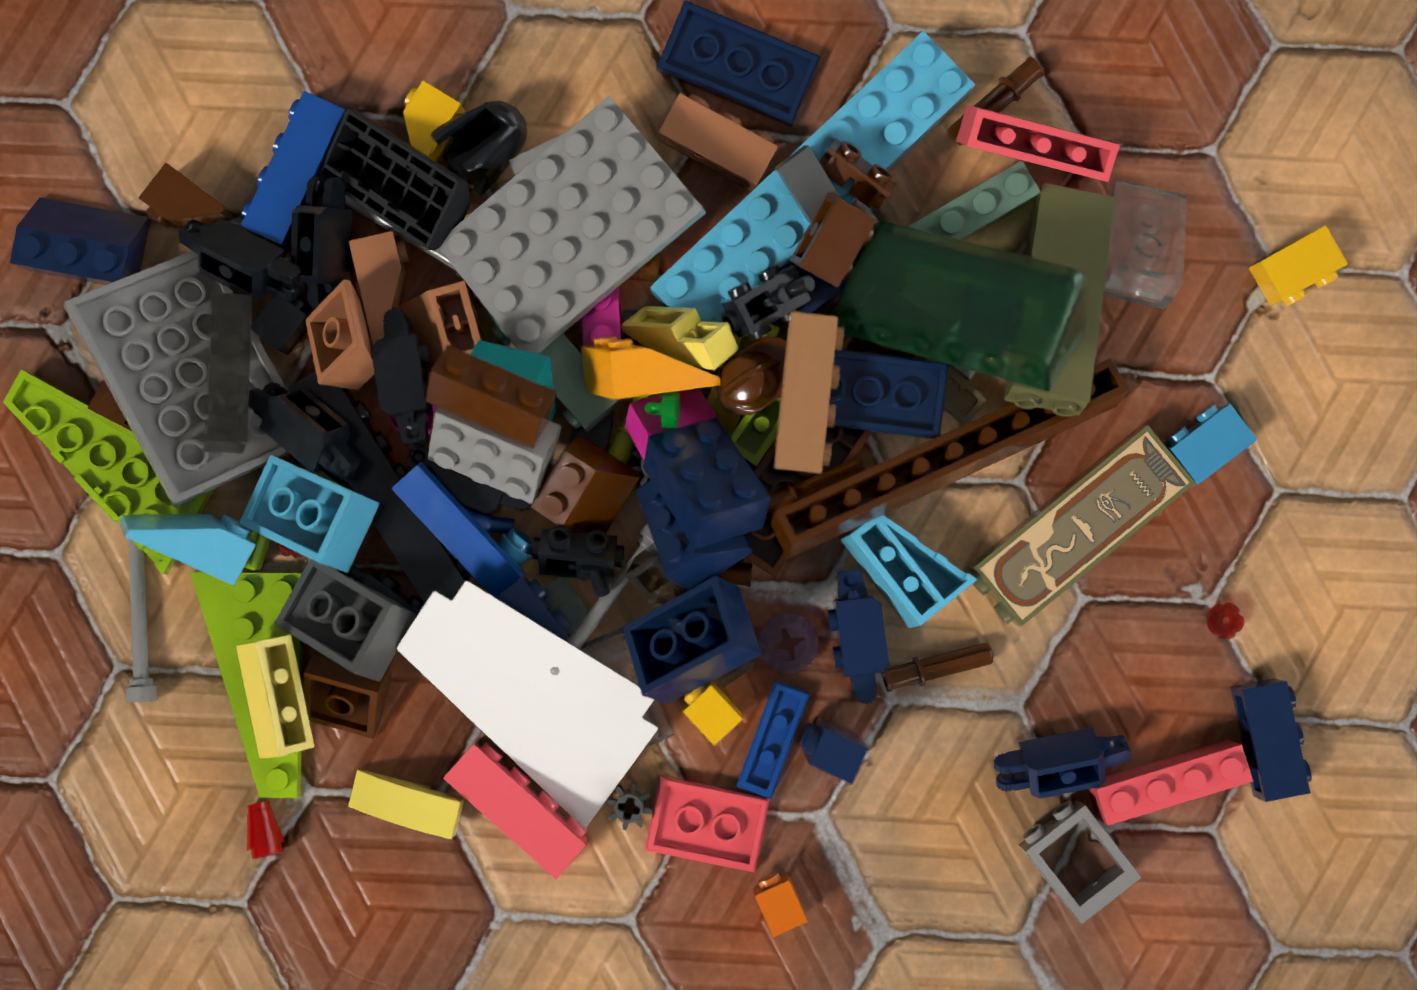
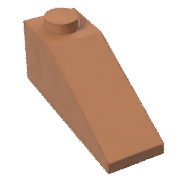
[349,231,411,345]

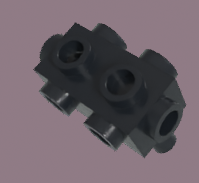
[721,264,815,340]
[532,526,625,597]

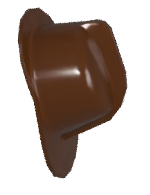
[717,337,786,415]

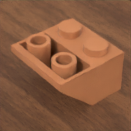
[398,281,486,376]

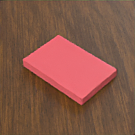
[645,775,770,873]

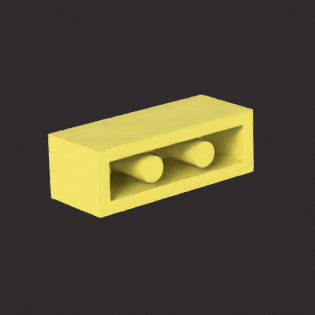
[236,634,315,758]

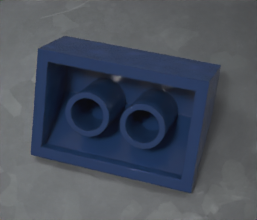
[10,197,151,285]
[636,479,753,590]

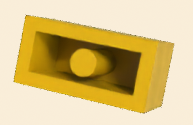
[1249,225,1348,306]
[683,681,743,746]

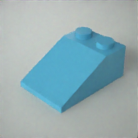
[238,455,380,573]
[119,513,256,585]

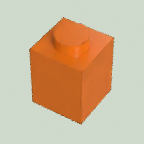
[753,872,808,938]

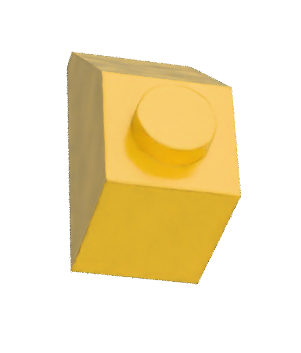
[403,80,465,162]

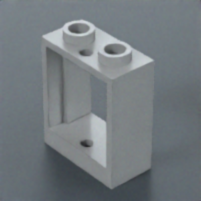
[1019,800,1141,924]

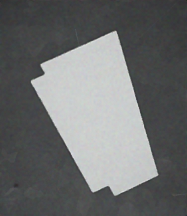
[397,581,658,828]

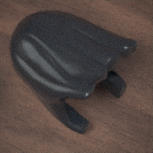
[431,100,527,196]

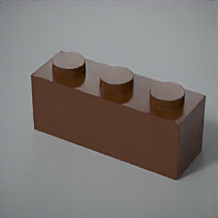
[426,345,556,448]

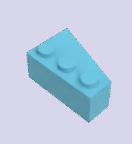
[841,515,978,628]

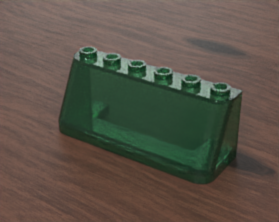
[833,221,1088,392]

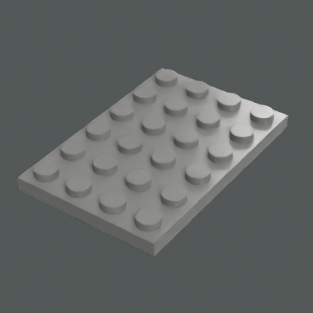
[439,96,706,354]
[64,251,290,507]

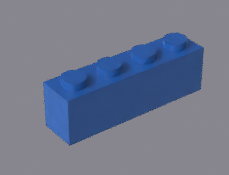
[241,91,346,251]

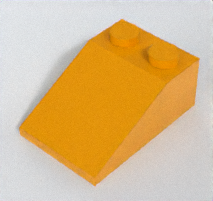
[581,336,721,399]

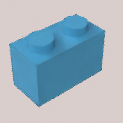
[1166,404,1258,485]

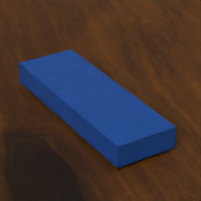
[736,680,810,799]

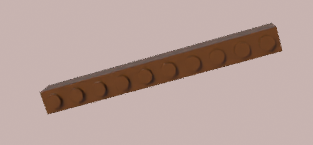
[771,358,1130,559]

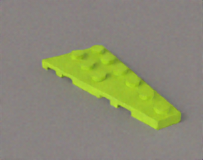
[3,369,214,575]
[190,572,304,798]

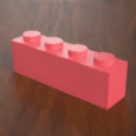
[956,105,1120,182]
[443,740,589,879]
[1088,740,1253,826]

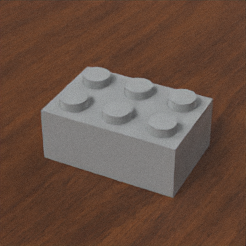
[428,407,561,504]

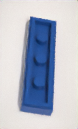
[391,462,524,598]

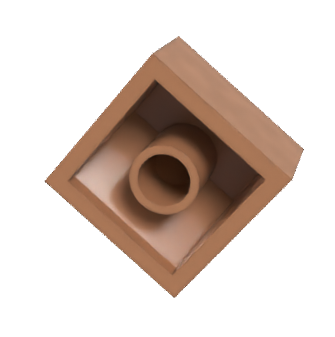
[305,280,375,390]

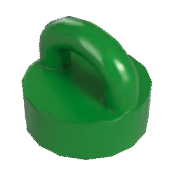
[644,391,680,429]

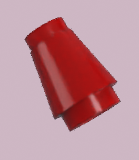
[247,801,285,859]

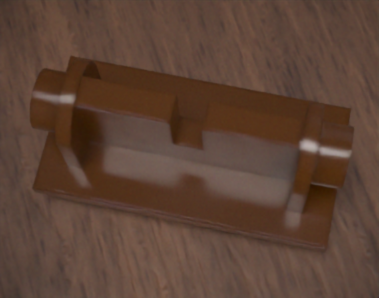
[819,138,896,210]

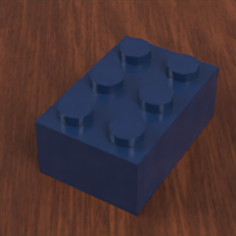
[643,417,771,549]
[622,576,762,704]

